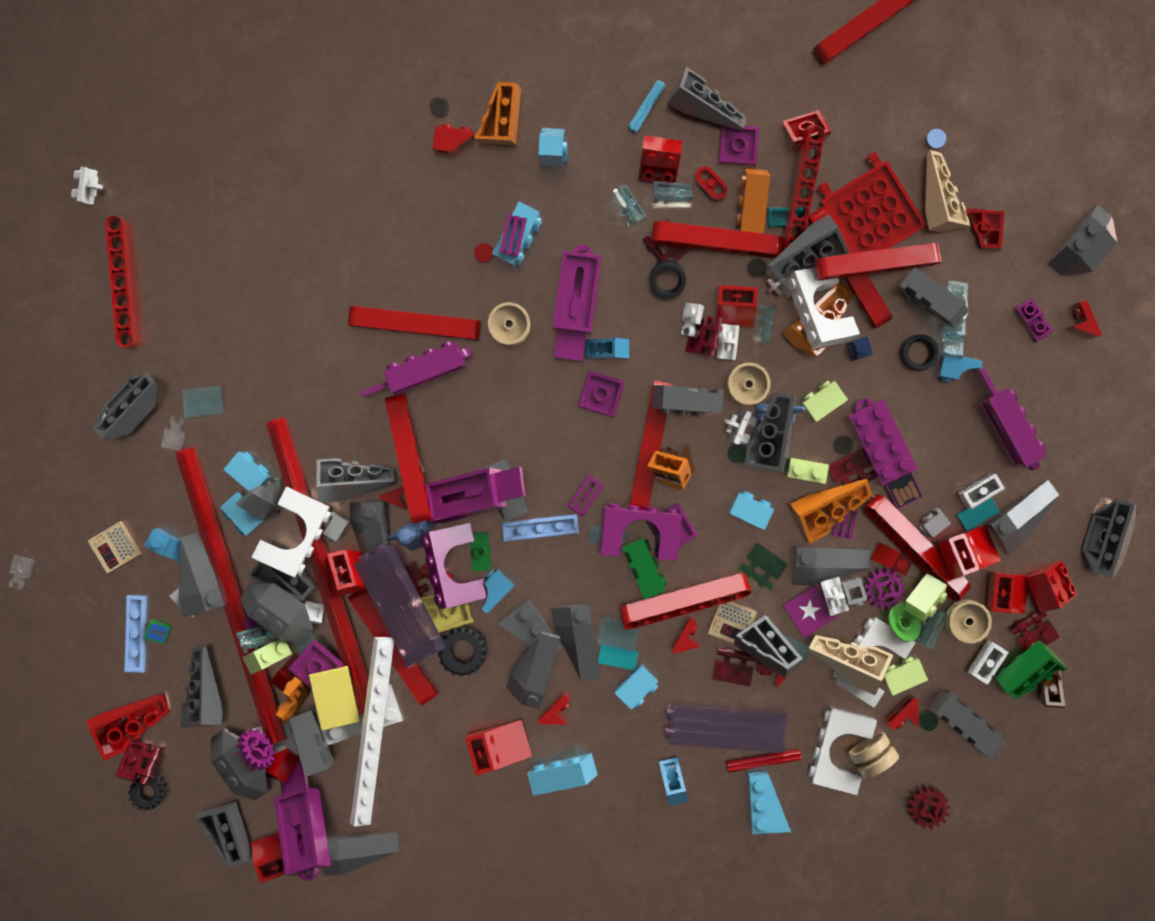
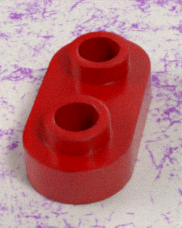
[695,166,728,201]

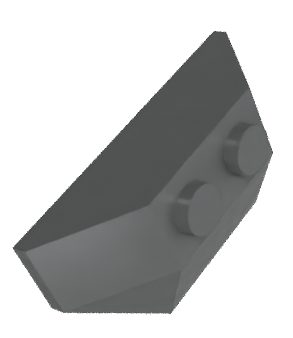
[1048,204,1117,275]
[93,372,157,441]
[1082,499,1136,578]
[240,582,313,644]
[211,728,269,800]

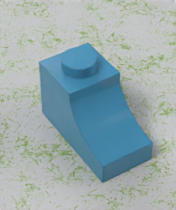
[585,338,629,359]
[936,353,983,383]
[144,528,180,563]
[481,569,514,614]
[659,758,688,806]

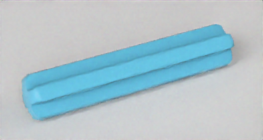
[628,80,665,133]

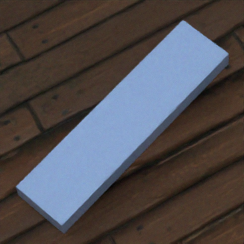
[501,514,579,542]
[124,595,147,673]

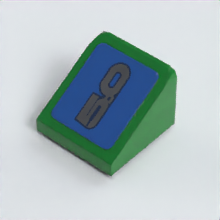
[144,619,171,644]

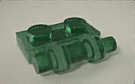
[739,542,789,591]

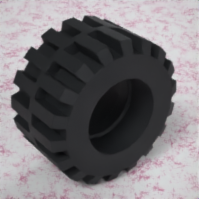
[438,626,487,677]

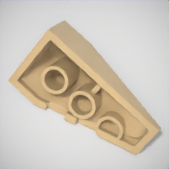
[925,150,970,232]
[808,635,893,695]

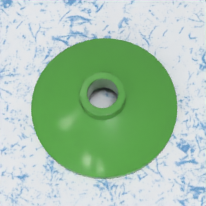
[888,604,921,642]

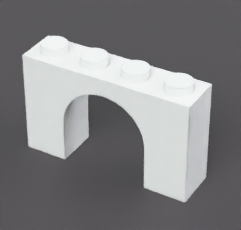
[786,267,860,349]
[252,487,331,578]
[832,616,915,708]
[808,706,877,795]

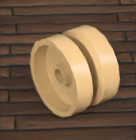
[488,302,531,347]
[726,362,771,406]
[943,599,992,643]
[848,732,899,779]

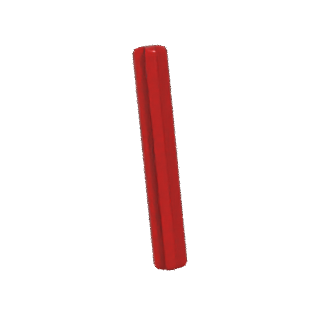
[726,749,802,773]

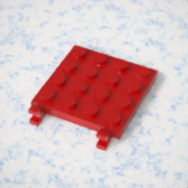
[817,151,927,253]

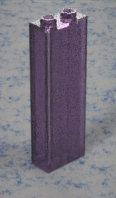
[354,544,446,667]
[665,703,787,753]

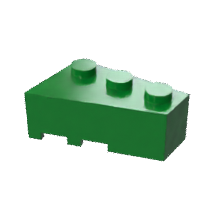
[621,537,667,600]
[995,640,1068,700]

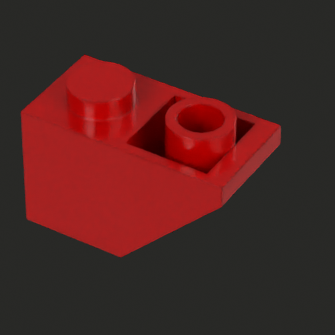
[432,124,475,155]

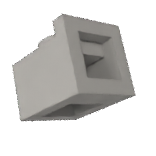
[918,508,951,538]
[322,511,350,542]
[841,576,868,607]

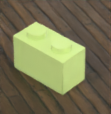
[801,381,848,422]
[785,458,829,484]
[904,573,947,622]
[242,639,292,674]
[883,656,928,695]

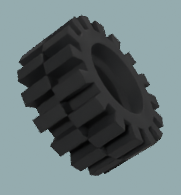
[128,774,166,811]

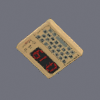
[88,521,142,574]
[707,602,757,644]

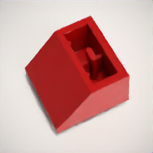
[638,135,682,186]
[715,285,758,328]
[324,550,372,597]
[1026,560,1077,613]
[986,571,1029,613]
[251,832,285,884]

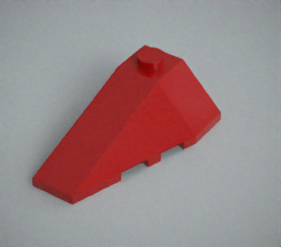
[86,694,169,761]

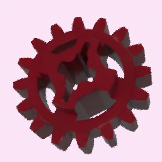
[907,786,951,830]

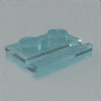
[181,386,224,418]
[913,609,948,649]
[597,616,640,652]

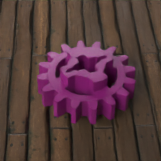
[863,568,906,610]
[236,728,276,771]

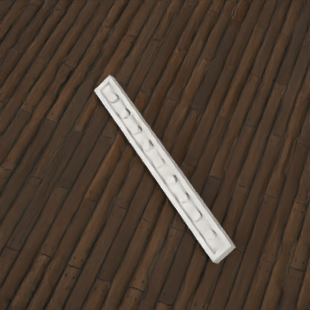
[350,637,394,827]

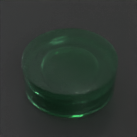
[727,444,746,463]
[919,711,938,731]

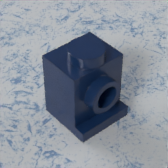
[845,336,873,362]

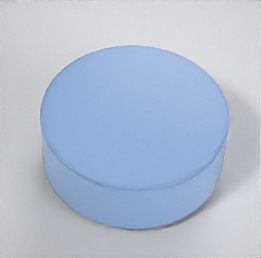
[926,129,946,149]

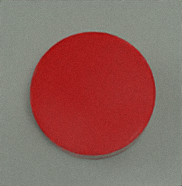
[474,243,493,263]

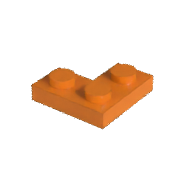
[276,677,310,724]

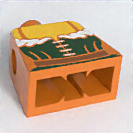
[647,451,692,490]

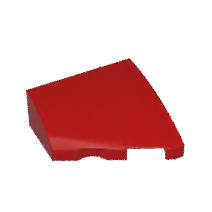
[967,209,1005,250]

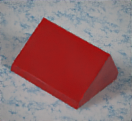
[782,110,831,150]

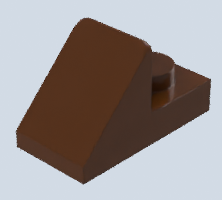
[660,444,695,474]
[1038,672,1066,708]

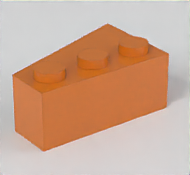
[474,82,521,146]
[737,168,770,233]

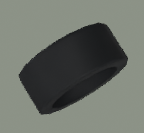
[650,260,686,298]
[900,334,939,371]

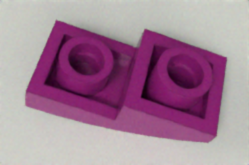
[1016,298,1054,343]

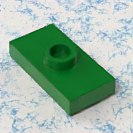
[470,532,492,572]

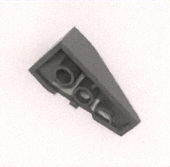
[178,532,224,617]
[506,631,560,709]

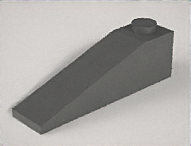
[668,67,746,131]
[768,215,850,280]
[744,392,795,472]
[316,458,395,503]
[235,477,283,519]
[985,480,1059,555]
[350,501,390,579]
[792,546,871,585]
[551,603,600,681]
[181,647,223,728]
[322,832,399,876]

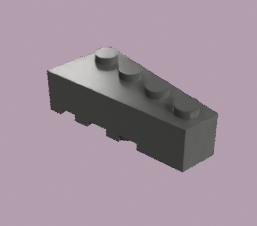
[928,691,1006,760]

